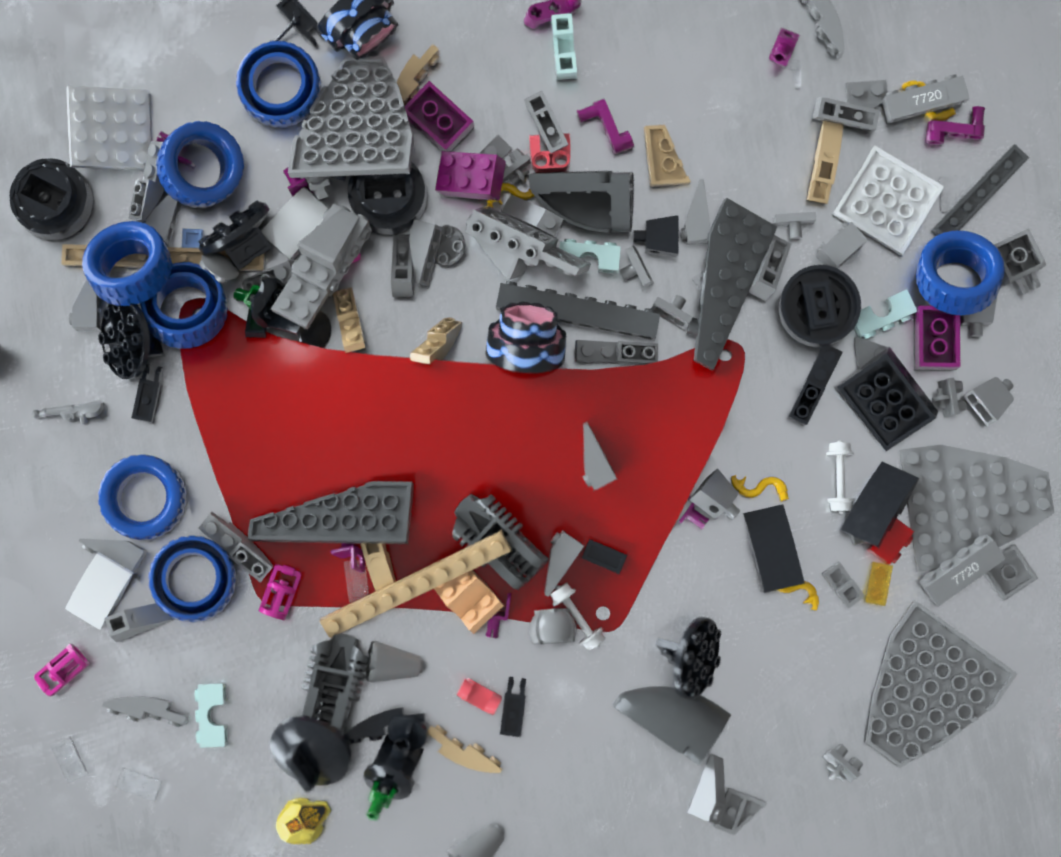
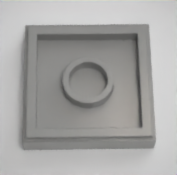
[985,544,1038,601]

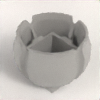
[529,609,577,644]

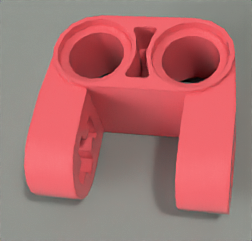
[529,133,571,173]
[457,678,502,715]

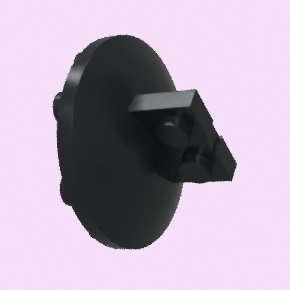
[198,200,272,270]
[98,304,164,379]
[655,616,721,700]
[270,715,351,792]

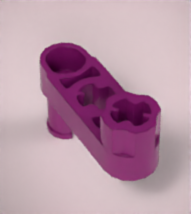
[524,0,581,29]
[576,99,634,155]
[926,106,985,145]

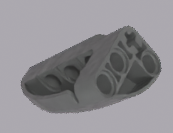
[529,171,634,233]
[612,686,731,765]

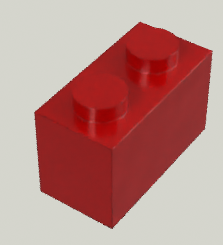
[867,519,914,565]

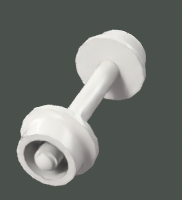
[827,440,855,515]
[550,583,605,651]

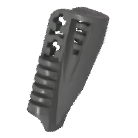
[452,494,549,590]
[301,634,369,737]

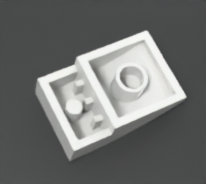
[261,187,329,259]
[65,552,133,630]

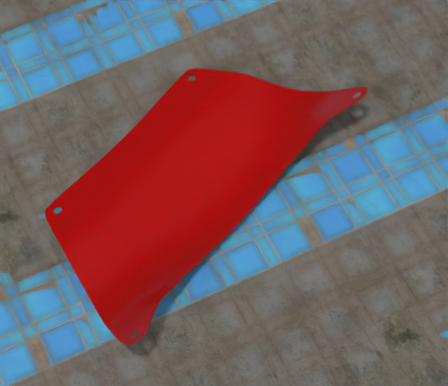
[179,298,745,632]

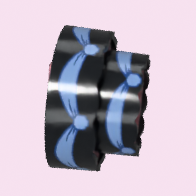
[317,0,399,60]
[485,301,566,373]

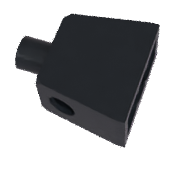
[633,216,679,257]

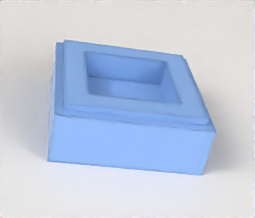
[182,229,204,248]

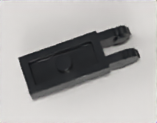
[276,0,323,47]
[131,364,163,423]
[500,677,526,737]

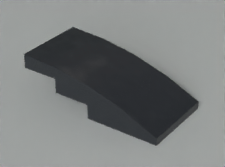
[841,461,919,548]
[743,504,805,593]

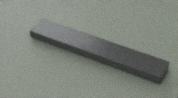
[932,144,1029,235]

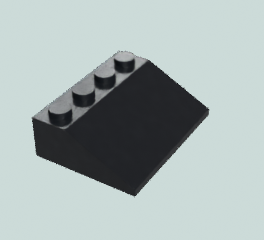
[837,347,938,451]

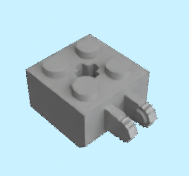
[994,228,1046,294]

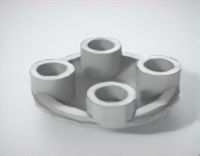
[435,225,465,265]
[199,253,239,283]

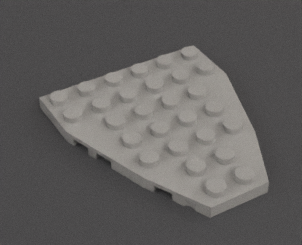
[288,56,414,178]
[899,445,1055,572]
[865,601,1017,768]

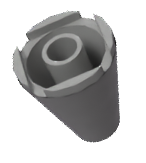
[366,641,424,682]
[447,824,505,857]

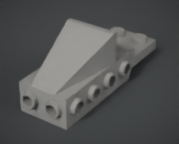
[271,204,372,330]
[465,206,591,280]

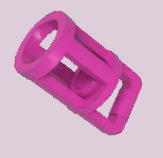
[258,565,301,620]
[34,643,90,696]

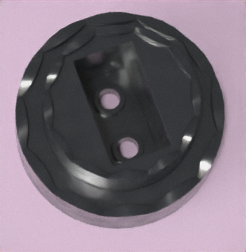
[9,158,93,240]
[348,162,427,235]
[779,265,861,347]

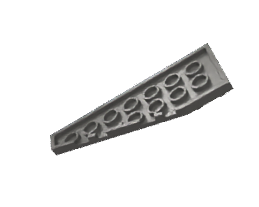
[694,198,777,370]

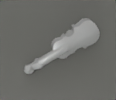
[32,400,104,424]

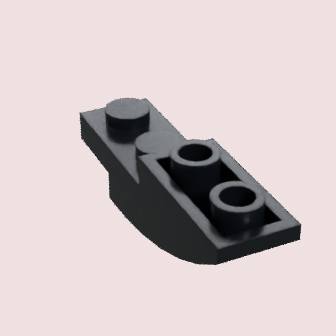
[789,345,843,425]
[344,707,426,744]

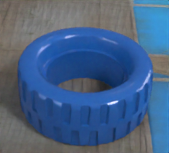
[236,41,322,128]
[156,121,244,208]
[82,221,172,306]
[916,231,1005,315]
[140,262,228,349]
[98,454,187,540]
[148,535,236,623]

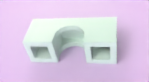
[551,13,577,80]
[558,239,621,274]
[854,290,917,339]
[195,683,228,748]

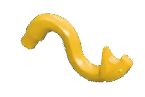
[902,80,956,121]
[487,183,535,208]
[731,475,789,501]
[778,581,819,611]

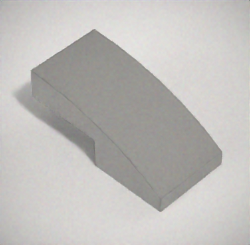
[822,561,865,608]

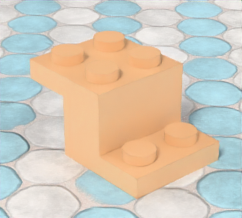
[434,570,504,634]

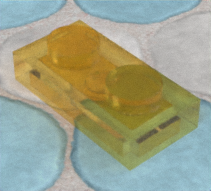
[864,562,893,606]

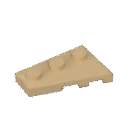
[644,125,691,187]

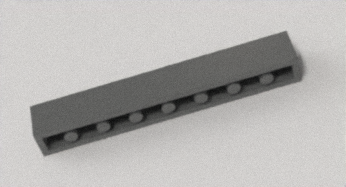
[496,281,660,341]

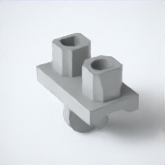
[503,148,531,184]
[308,177,330,200]
[932,378,967,417]
[823,744,863,782]

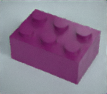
[405,81,474,152]
[435,151,506,201]
[915,306,961,370]

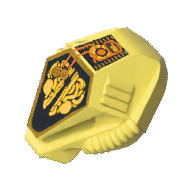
[276,798,331,844]

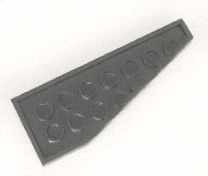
[248,481,414,544]

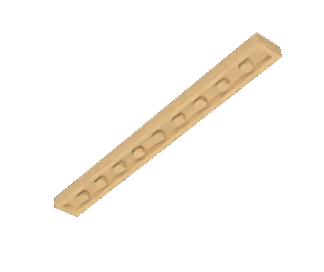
[61,244,265,271]
[319,531,511,638]

